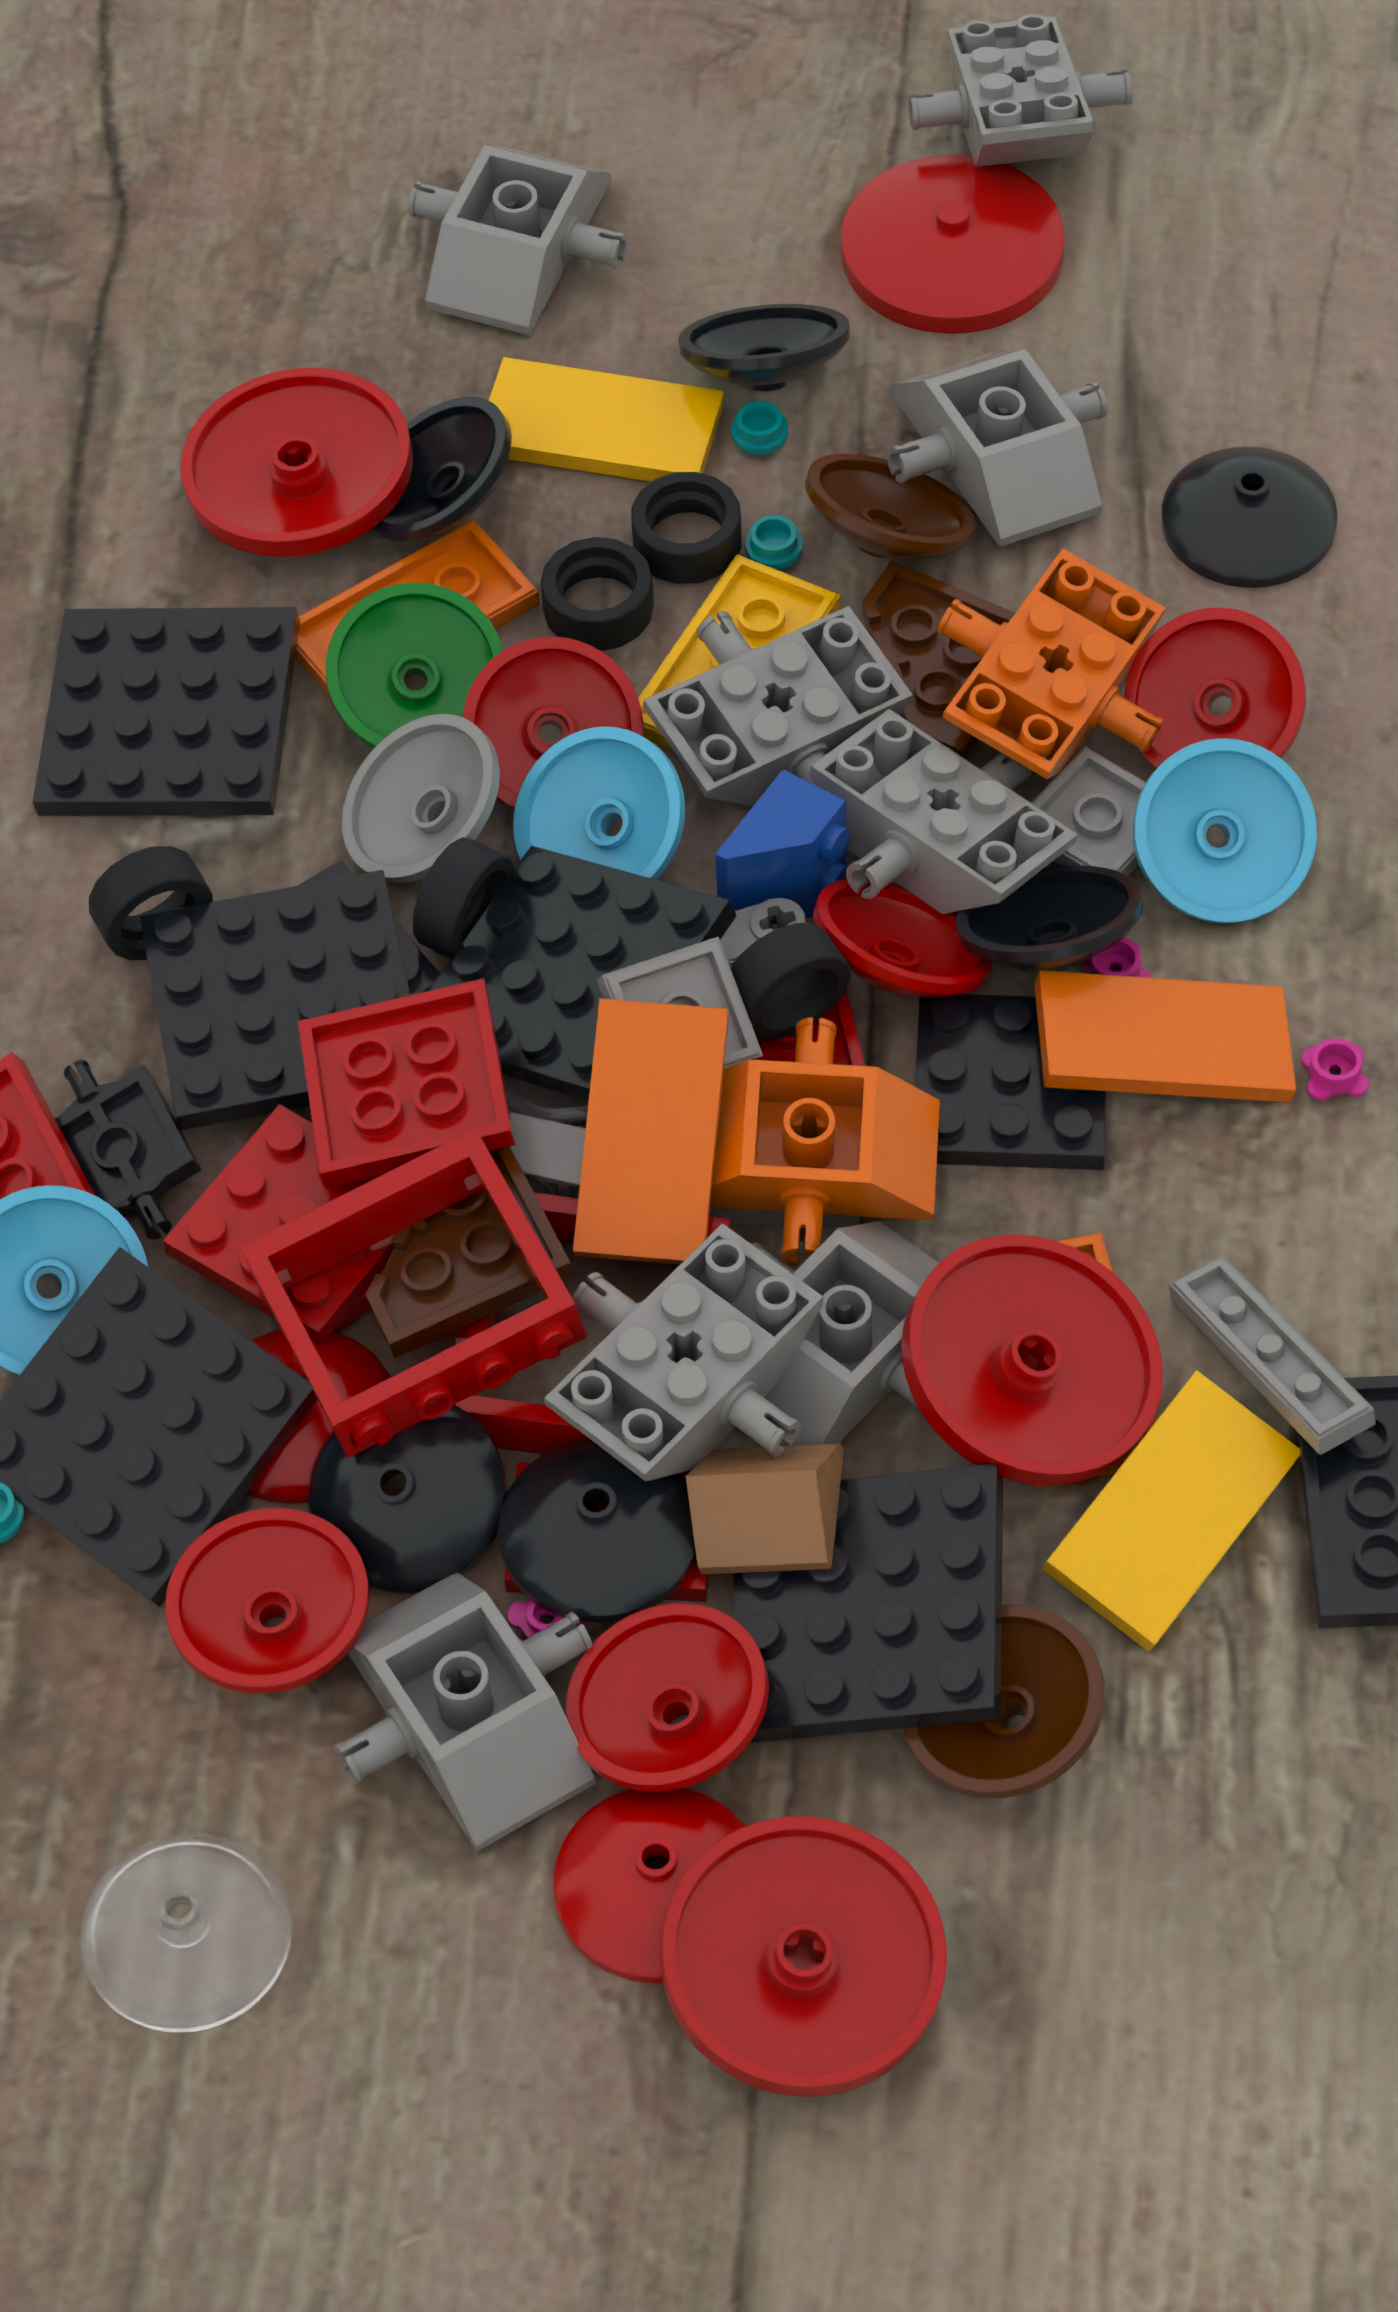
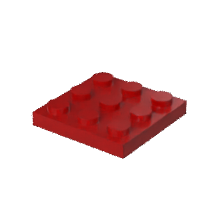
[298,978,515,1188]
[163,1104,394,1345]

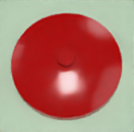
[841,155,1065,334]
[180,368,413,557]
[901,1235,1163,1486]
[661,1816,947,2097]

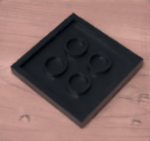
[915,994,1106,1170]

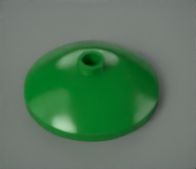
[326,582,503,748]

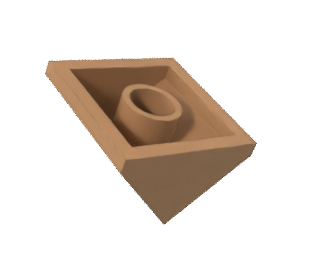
[686,1443,844,1574]

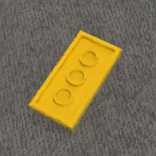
[489,357,725,482]
[638,554,841,750]
[1041,1370,1300,1652]

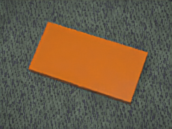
[295,519,540,698]
[1034,970,1297,1103]
[573,998,729,1265]

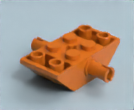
[937,548,1166,779]
[710,1018,940,1266]

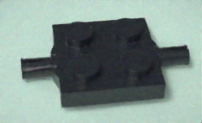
[55,1060,202,1239]

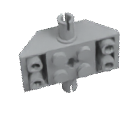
[908,14,1132,167]
[408,145,628,336]
[887,349,1108,547]
[643,606,913,806]
[809,709,1078,914]
[752,1221,939,1446]
[544,1223,823,1481]
[334,1572,596,1852]

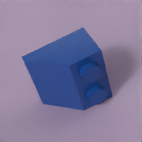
[715,770,850,924]

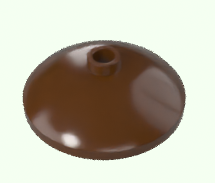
[805,454,975,559]
[902,1604,1105,1798]

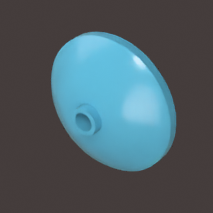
[513,727,685,880]
[1132,738,1317,924]
[0,1185,148,1376]

